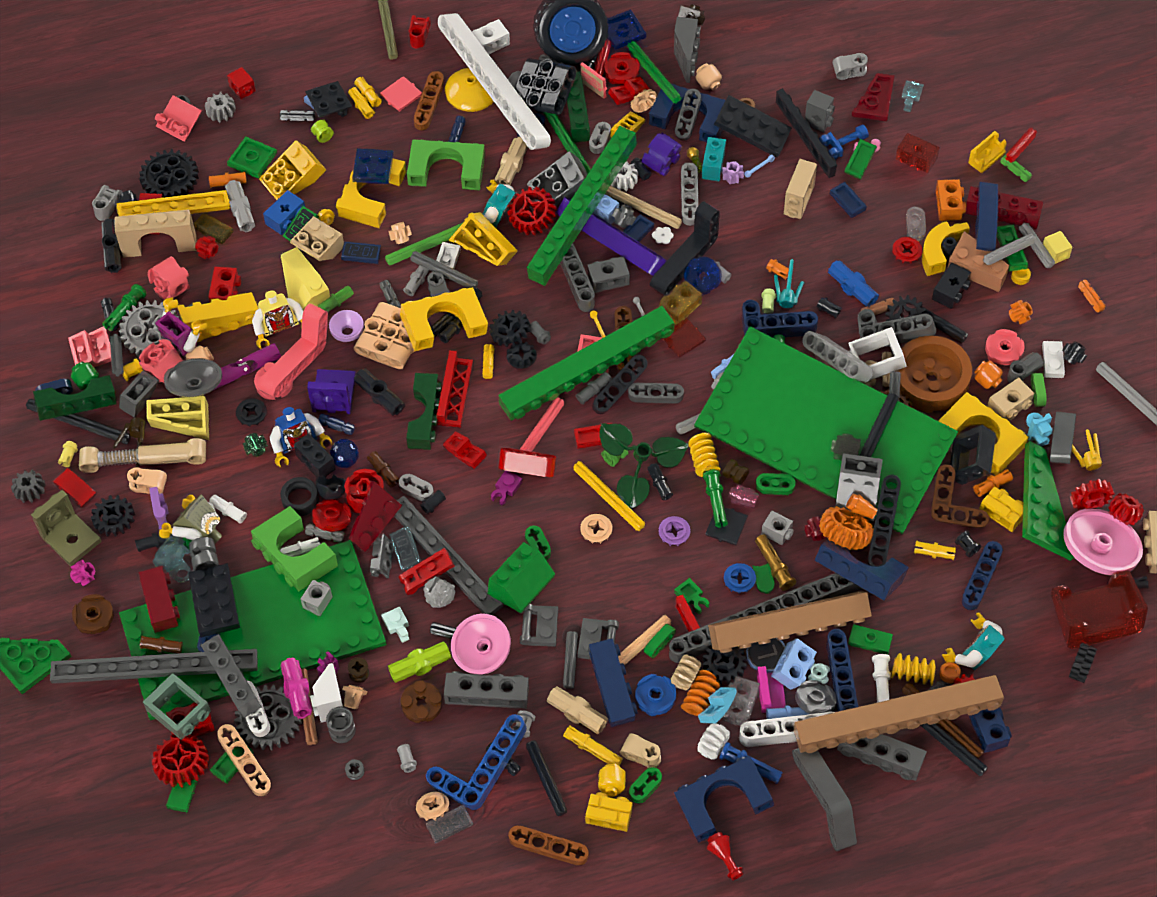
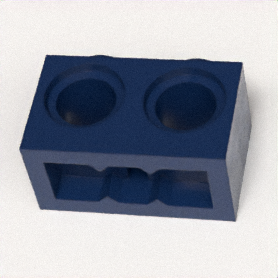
[969,708,1012,753]

